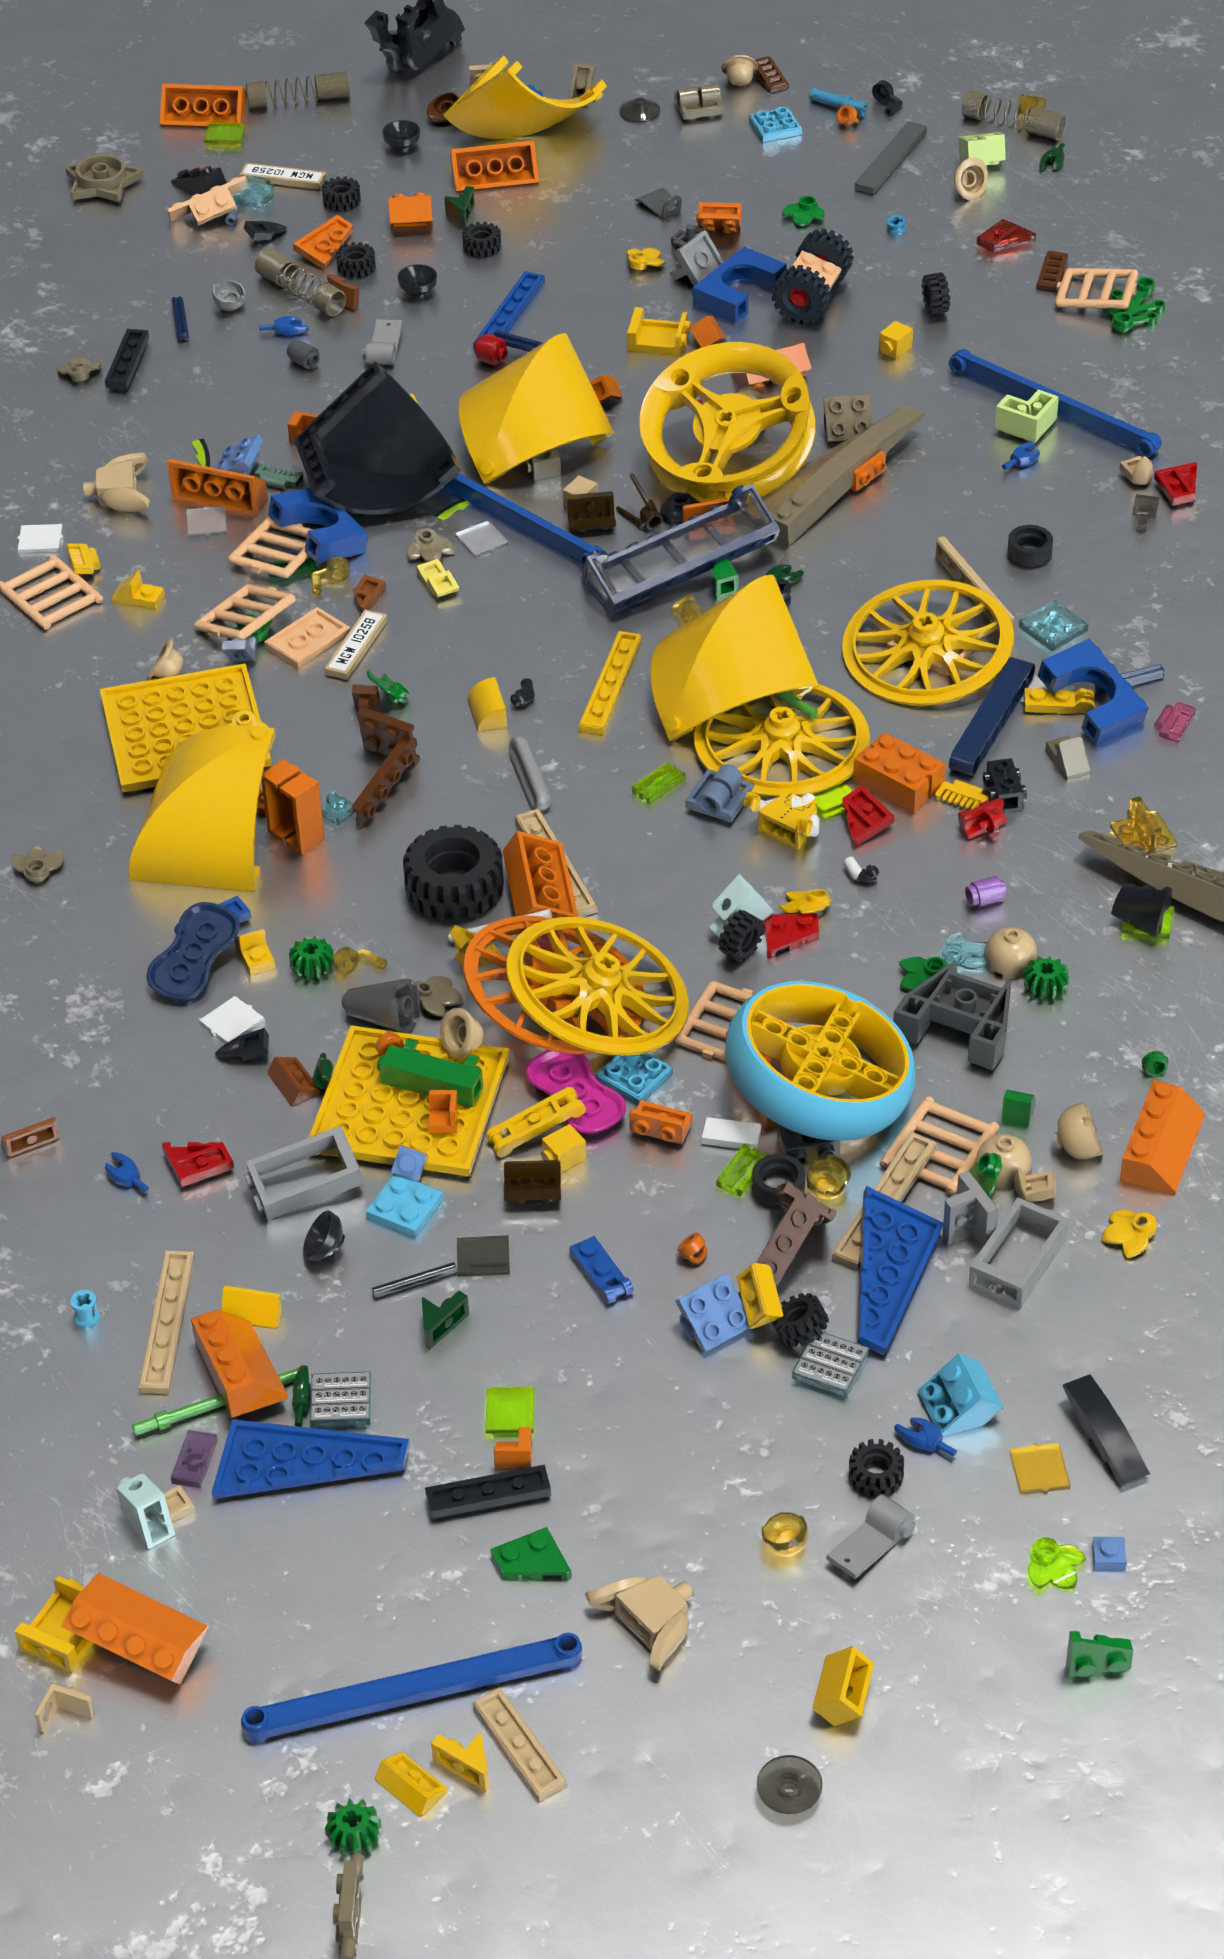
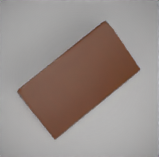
[267,1057,322,1106]
[0,1117,59,1158]

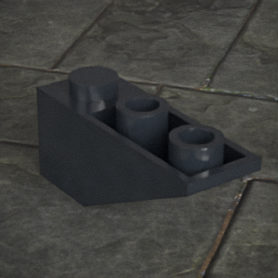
[171,166,227,196]

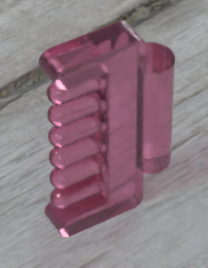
[1154,702,1196,743]

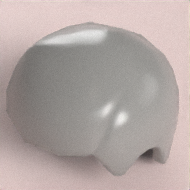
[212,279,246,312]

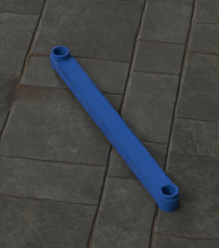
[948,349,1162,457]
[443,473,604,567]
[241,1633,582,1742]

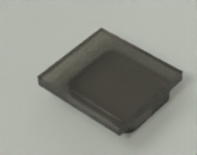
[457,1235,510,1277]

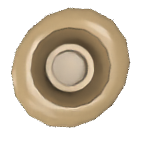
[721,55,758,86]
[954,157,988,201]
[147,639,184,681]
[440,1008,484,1059]

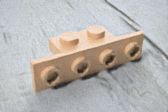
[168,176,248,226]

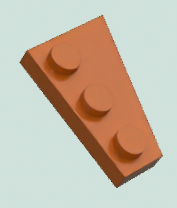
[293,215,353,271]

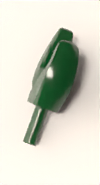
[1039,143,1065,171]
[766,564,804,585]
[312,1053,334,1089]
[292,1365,311,1427]

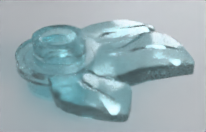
[939,931,988,970]

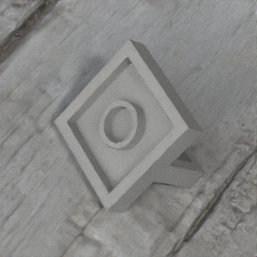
[670,230,724,286]
[942,1171,998,1248]

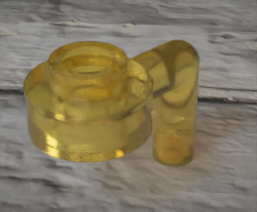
[311,557,350,595]
[670,593,703,623]
[333,947,387,975]

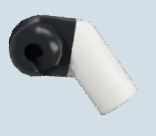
[843,857,879,883]

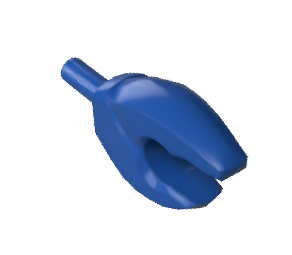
[259,316,309,337]
[1002,442,1040,470]
[105,1152,149,1192]
[894,1417,957,1457]

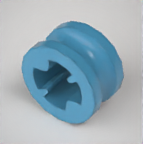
[887,215,906,234]

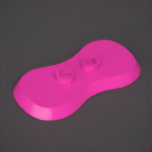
[526,1050,626,1135]

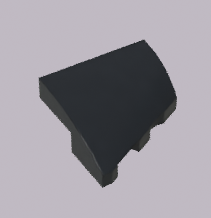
[1111,884,1172,937]

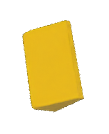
[736,1263,783,1329]
[221,1286,283,1329]
[375,1752,448,1816]

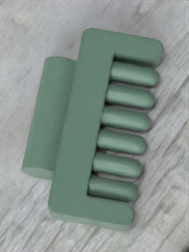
[255,463,303,490]

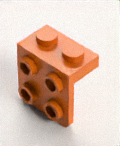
[696,202,742,234]

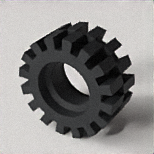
[322,176,361,212]
[462,222,501,258]
[336,242,376,279]
[921,272,951,315]
[718,910,765,962]
[771,1293,829,1347]
[849,1439,904,1498]

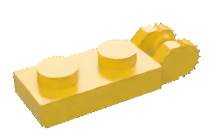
[1024,688,1095,714]

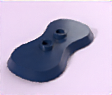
[146,902,240,1001]

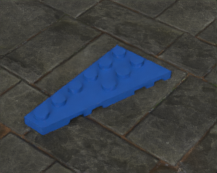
[857,1186,943,1356]
[212,1419,410,1499]

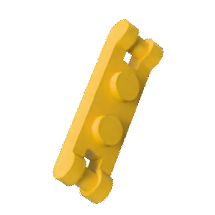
[486,1087,586,1158]

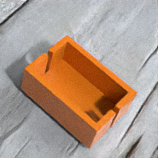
[853,732,946,813]
[261,759,325,855]

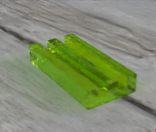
[632,762,686,805]
[716,1143,769,1197]

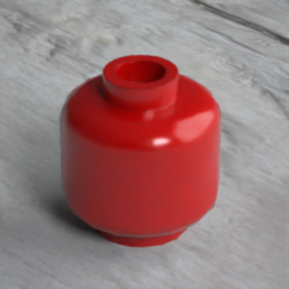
[474,334,508,366]

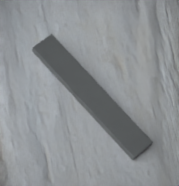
[854,121,927,195]

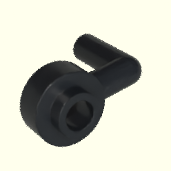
[872,80,903,116]

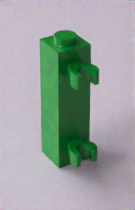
[377,1038,484,1107]

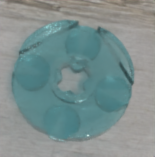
[232,176,274,210]

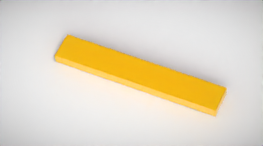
[579,631,642,735]

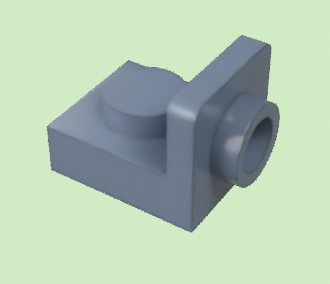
[222,637,257,662]

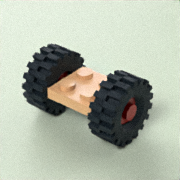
[771,228,854,324]

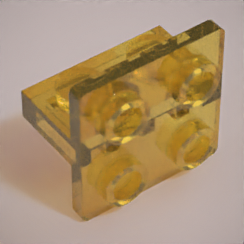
[1110,796,1178,854]

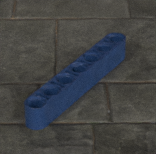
[948,657,1035,776]

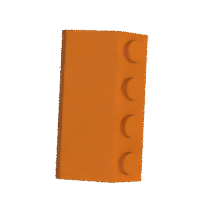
[160,83,247,128]
[450,141,539,192]
[167,459,268,516]
[502,831,579,918]
[1120,1079,1205,1195]
[191,1309,288,1418]
[61,1573,209,1685]

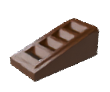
[753,56,789,93]
[1036,251,1068,292]

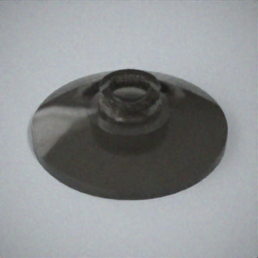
[619,98,660,123]
[757,1755,823,1814]

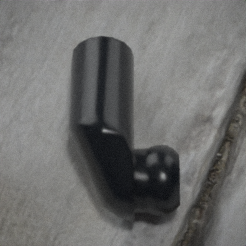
[510,678,535,707]

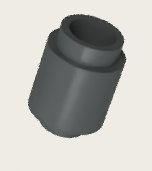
[287,340,320,369]

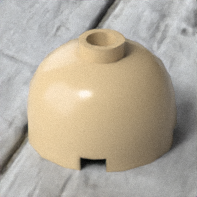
[984,927,1038,979]
[1053,1102,1103,1160]
[976,1134,1032,1190]

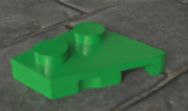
[490,1527,572,1580]
[1066,1631,1133,1677]

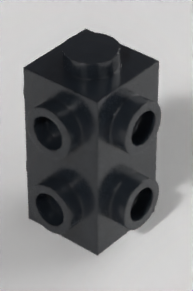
[982,758,1027,813]

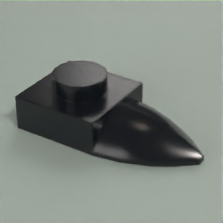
[244,221,287,241]
[215,1028,269,1061]

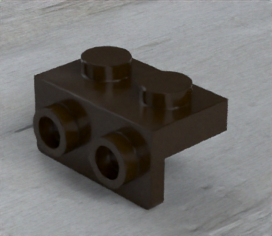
[566,491,616,532]
[504,1160,561,1204]

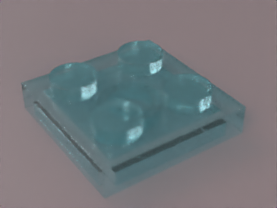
[1019,600,1088,651]

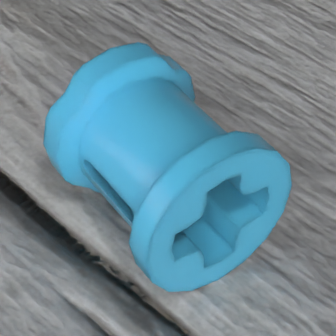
[70,1290,100,1329]

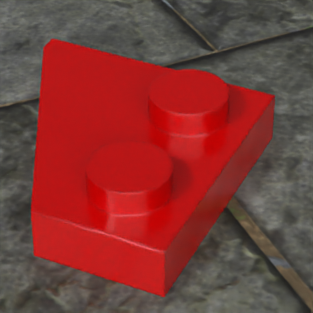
[1154,462,1197,506]
[842,785,895,847]
[764,913,819,958]
[161,1142,234,1187]

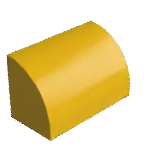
[468,677,507,732]

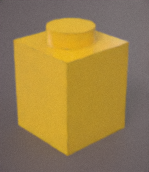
[879,321,913,360]
[541,1124,586,1173]

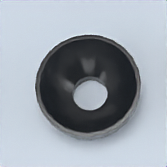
[382,120,420,151]
[397,264,437,297]
[660,492,700,526]
[303,1210,345,1261]

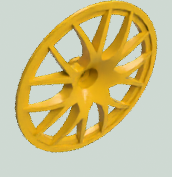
[842,580,1014,706]
[694,684,870,798]
[506,917,689,1056]

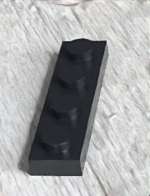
[105,329,149,390]
[425,1464,551,1519]

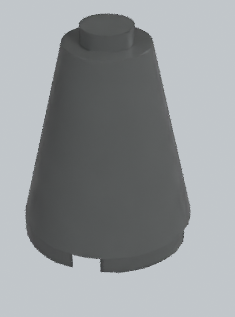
[342,979,420,1033]

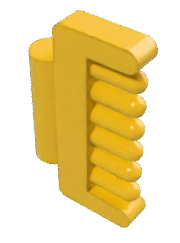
[67,543,101,574]
[935,779,989,810]

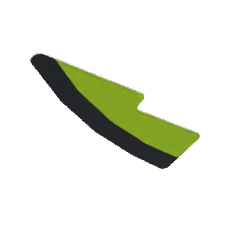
[191,438,210,467]
[434,499,470,520]

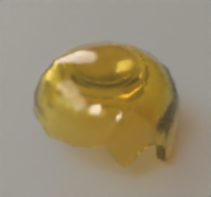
[806,1154,851,1200]
[761,1512,809,1556]

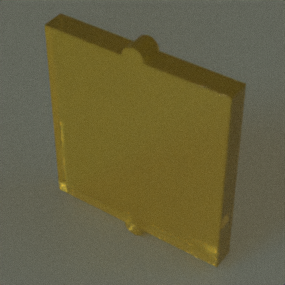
[1010,1443,1071,1495]

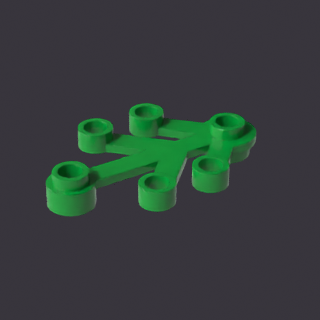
[1102,277,1166,332]

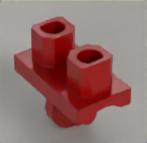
[958,798,1007,839]

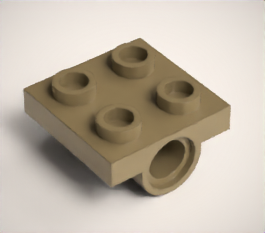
[674,84,723,120]
[823,394,872,444]

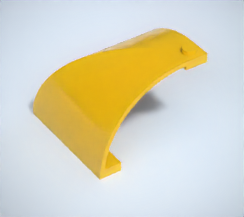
[443,56,607,139]
[459,333,615,484]
[650,575,819,741]
[128,725,276,892]

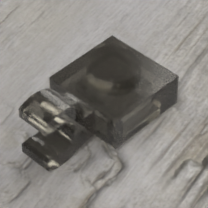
[1132,494,1160,531]

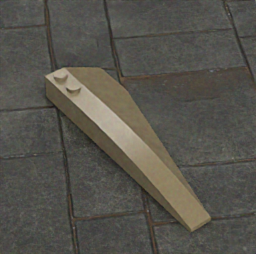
[732,405,925,547]
[1078,830,1224,922]

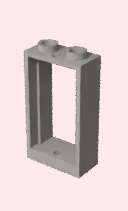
[244,1126,363,1220]
[969,1197,1069,1307]

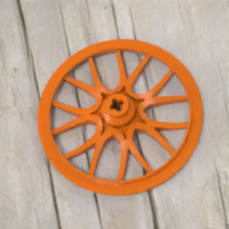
[463,916,645,1054]

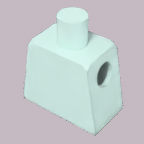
[709,874,775,938]
[116,1474,175,1550]

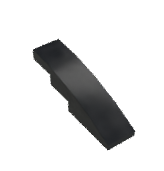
[1063,1374,1150,1488]

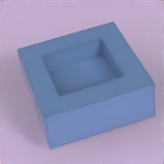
[391,1145,428,1181]
[1092,1537,1127,1570]

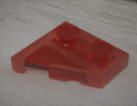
[976,219,1036,252]

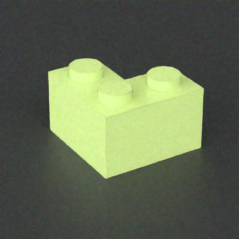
[959,132,1006,165]
[995,390,1059,443]

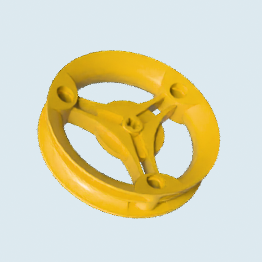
[640,342,816,503]

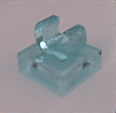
[321,791,355,825]

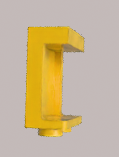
[627,307,691,356]
[14,1576,93,1673]

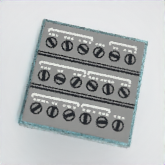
[792,1332,870,1397]
[310,1371,372,1427]

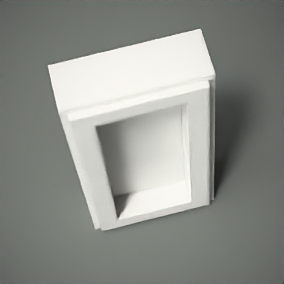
[702,1117,762,1151]

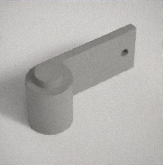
[362,319,403,366]
[826,1494,915,1579]

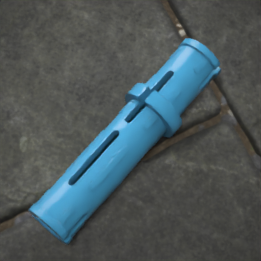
[809,87,868,116]

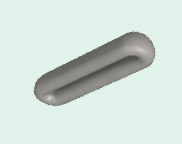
[509,736,552,812]

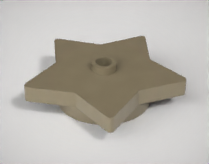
[65,152,143,202]

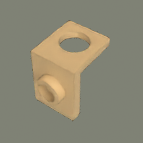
[35,1684,95,1733]

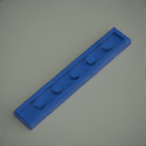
[473,271,545,350]

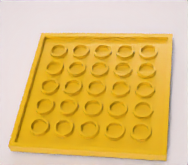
[100,663,272,793]
[309,1025,510,1177]

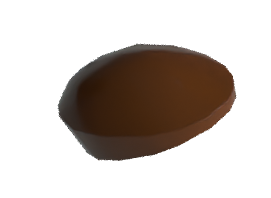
[426,92,459,122]

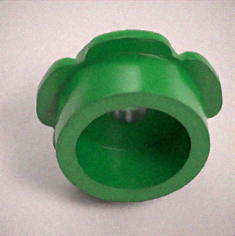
[1142,1051,1168,1077]

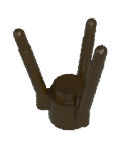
[616,473,663,530]

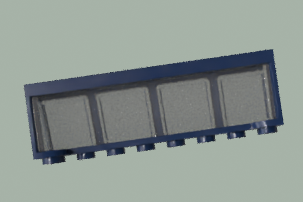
[581,483,780,615]

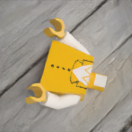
[742,792,820,849]

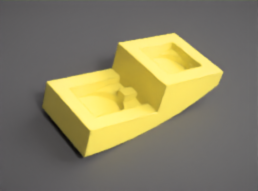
[416,559,459,598]

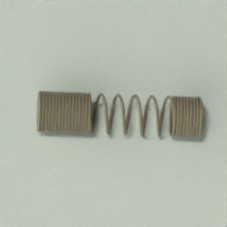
[246,71,350,109]
[961,90,1067,141]
[255,248,346,317]

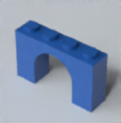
[692,247,787,323]
[268,488,368,563]
[1037,639,1149,745]

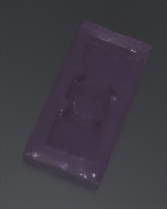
[170,1430,218,1489]

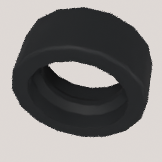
[1007,525,1053,567]
[752,1154,806,1208]

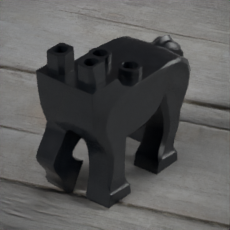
[364,0,465,73]

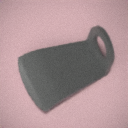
[635,188,682,219]

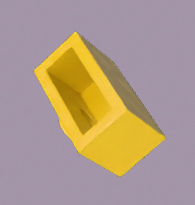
[812,1646,875,1726]

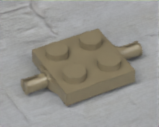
[333,1854,365,1959]

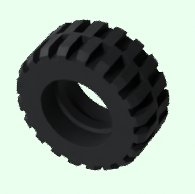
[403,825,504,921]

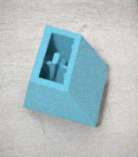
[917,1353,1004,1437]

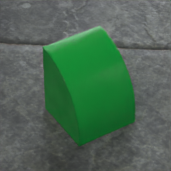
[713,558,739,600]
[1002,1089,1036,1126]

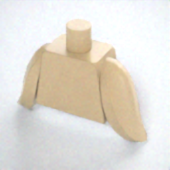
[83,452,150,512]
[585,1576,694,1671]

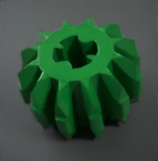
[289,936,334,980]
[1023,956,1069,1000]
[325,1798,382,1856]

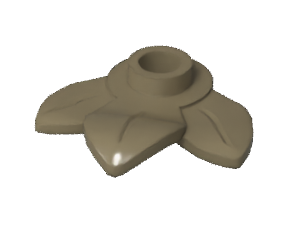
[57,356,101,381]
[407,528,455,562]
[12,845,64,882]
[412,976,463,1017]

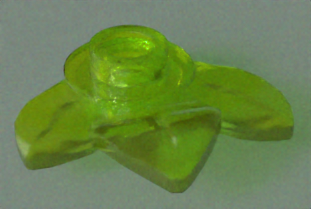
[1028,1537,1086,1589]

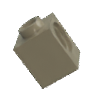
[525,448,561,481]

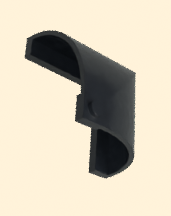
[294,361,461,515]

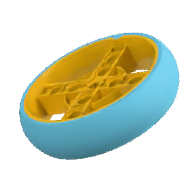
[726,981,915,1141]

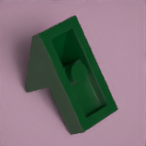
[444,186,475,228]
[422,1290,469,1350]

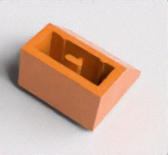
[388,193,433,228]

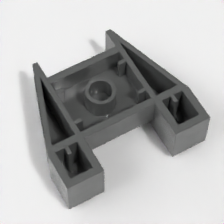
[893,961,1011,1070]

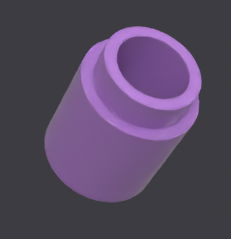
[965,876,1006,908]

